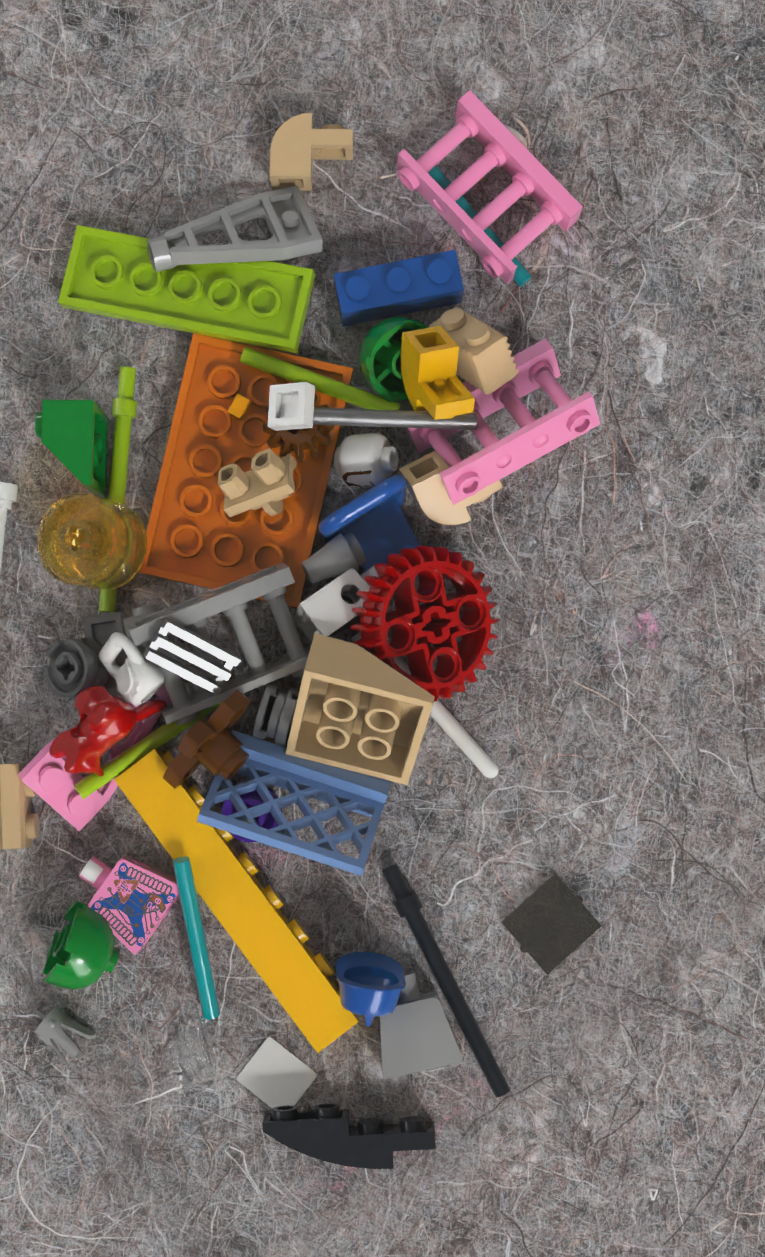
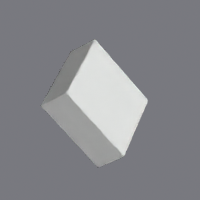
[267,382,315,431]

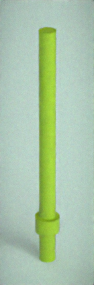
[99,367,138,613]

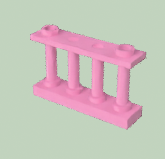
[397,90,583,284]
[406,338,600,505]

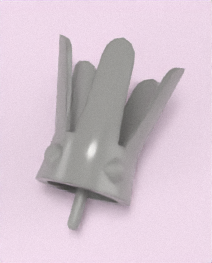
[35,1006,96,1069]

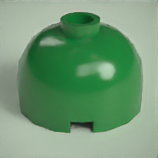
[359,316,429,402]
[43,900,120,990]

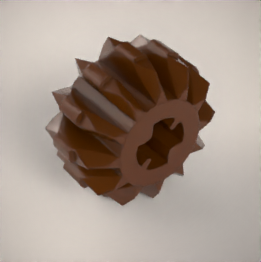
[262,395,334,463]

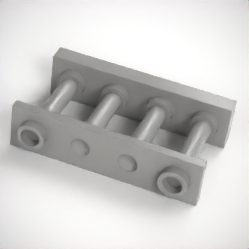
[126,562,310,725]

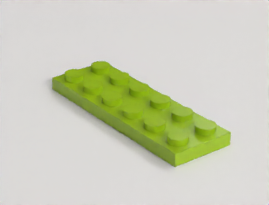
[58,225,316,353]

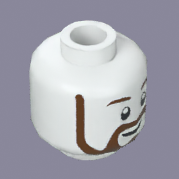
[334,433,399,488]

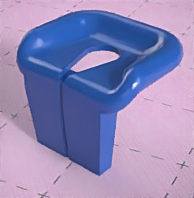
[318,474,420,571]

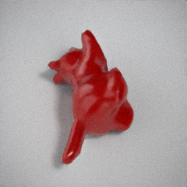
[49,685,167,777]

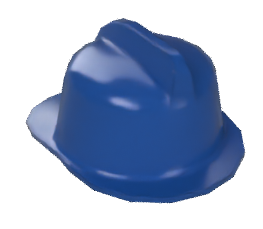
[336,952,406,1027]

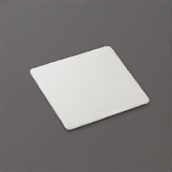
[237,1037,317,1108]

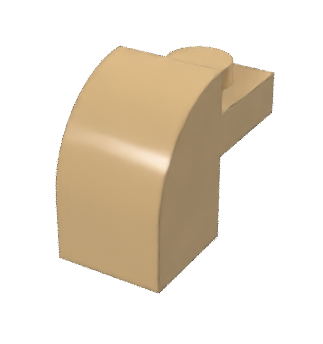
[269,113,354,191]
[399,451,503,525]

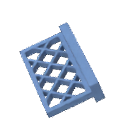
[197,730,392,876]

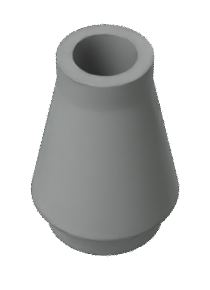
[301,532,366,584]

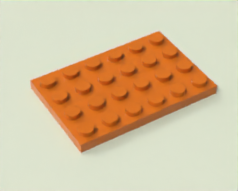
[137,333,354,609]

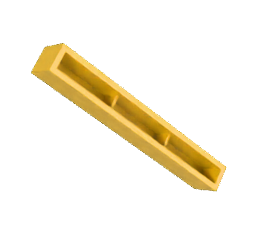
[114,749,359,1053]

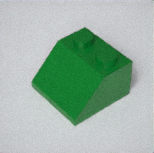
[35,399,108,498]

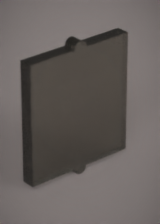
[501,873,601,975]

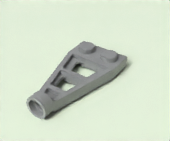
[147,185,323,272]

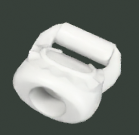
[99,632,164,706]

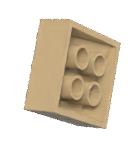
[285,633,435,785]

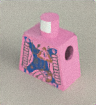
[79,855,179,955]

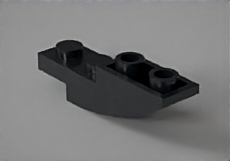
[262,1103,436,1169]

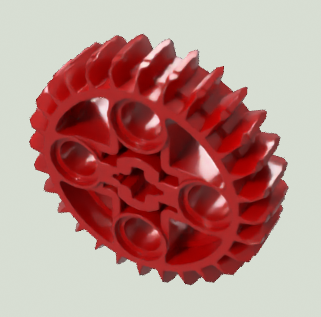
[350,546,500,702]

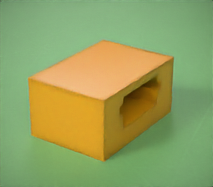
[227,394,251,420]

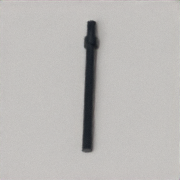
[382,863,510,1098]

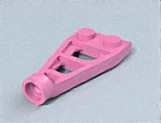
[17,683,171,831]

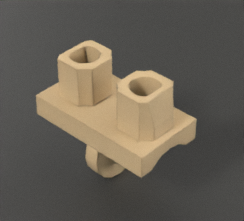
[218,448,297,517]

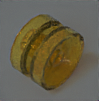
[37,492,147,590]

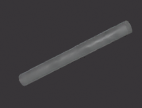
[313,407,477,430]

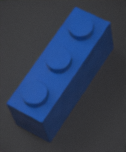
[333,249,464,327]

